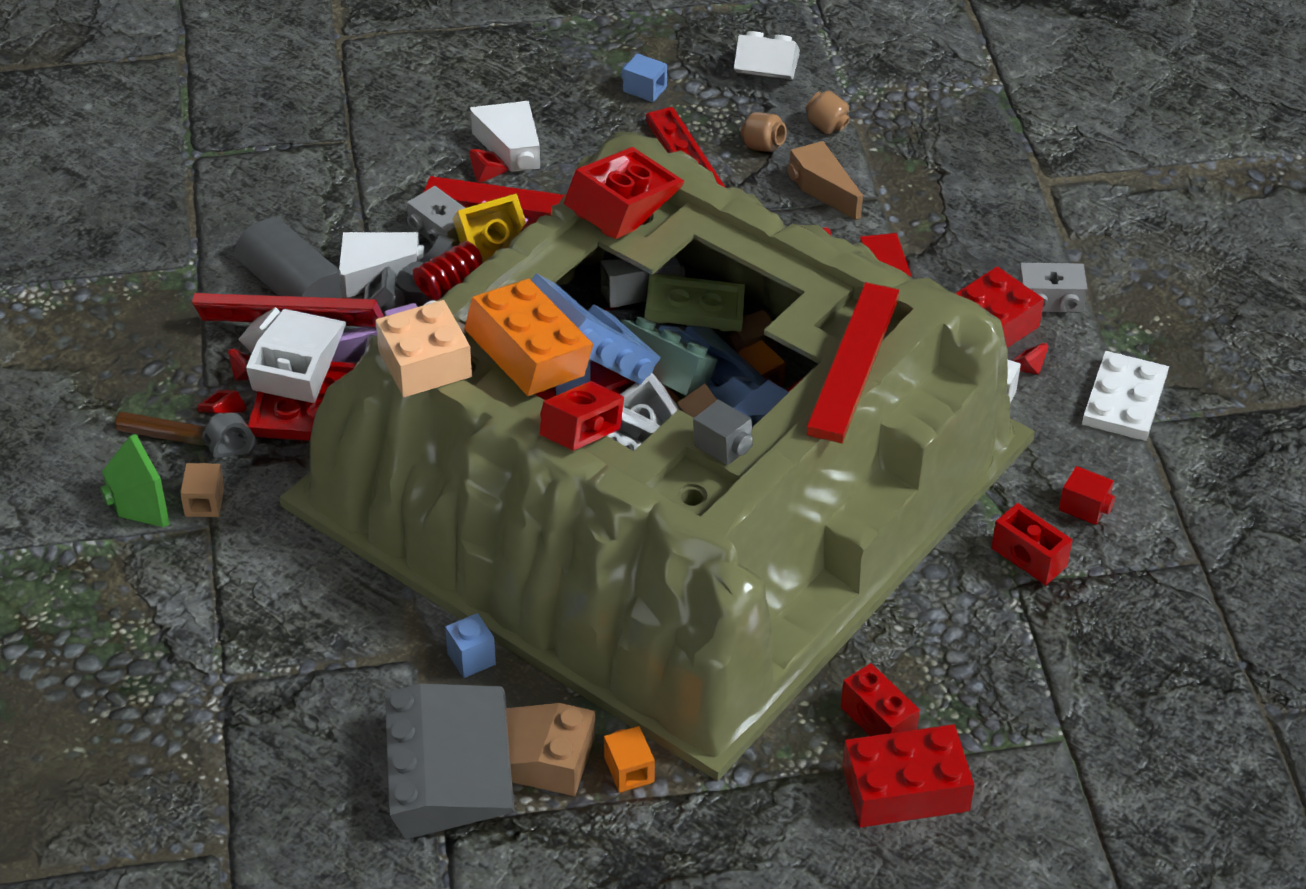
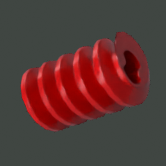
[412,241,483,301]

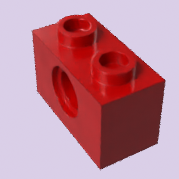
[539,381,624,451]
[991,502,1073,586]
[840,663,920,736]

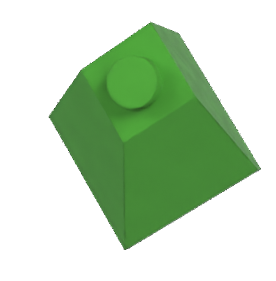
[100,434,170,527]

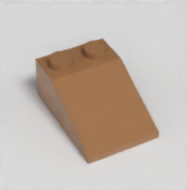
[506,703,595,796]

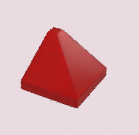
[469,149,509,182]
[196,389,247,413]

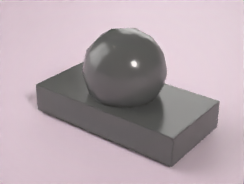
[364,266,407,315]

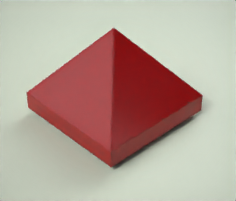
[1012,343,1049,375]
[228,349,251,381]

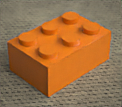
[464,278,593,396]

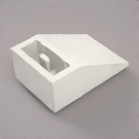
[246,309,346,403]

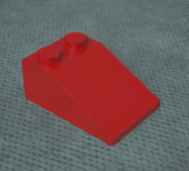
[563,147,684,239]

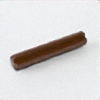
[115,412,206,447]

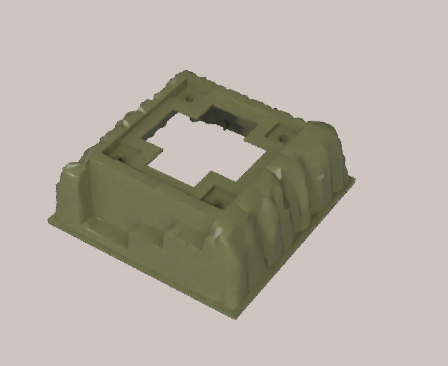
[280,132,1035,781]

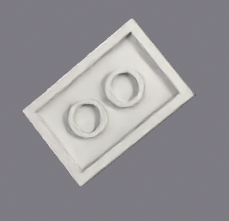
[1082,351,1169,441]

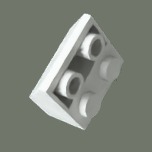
[734,31,800,80]

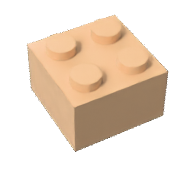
[376,300,472,398]

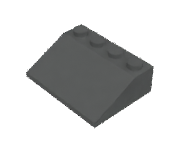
[385,684,515,840]

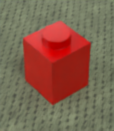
[1059,466,1116,525]

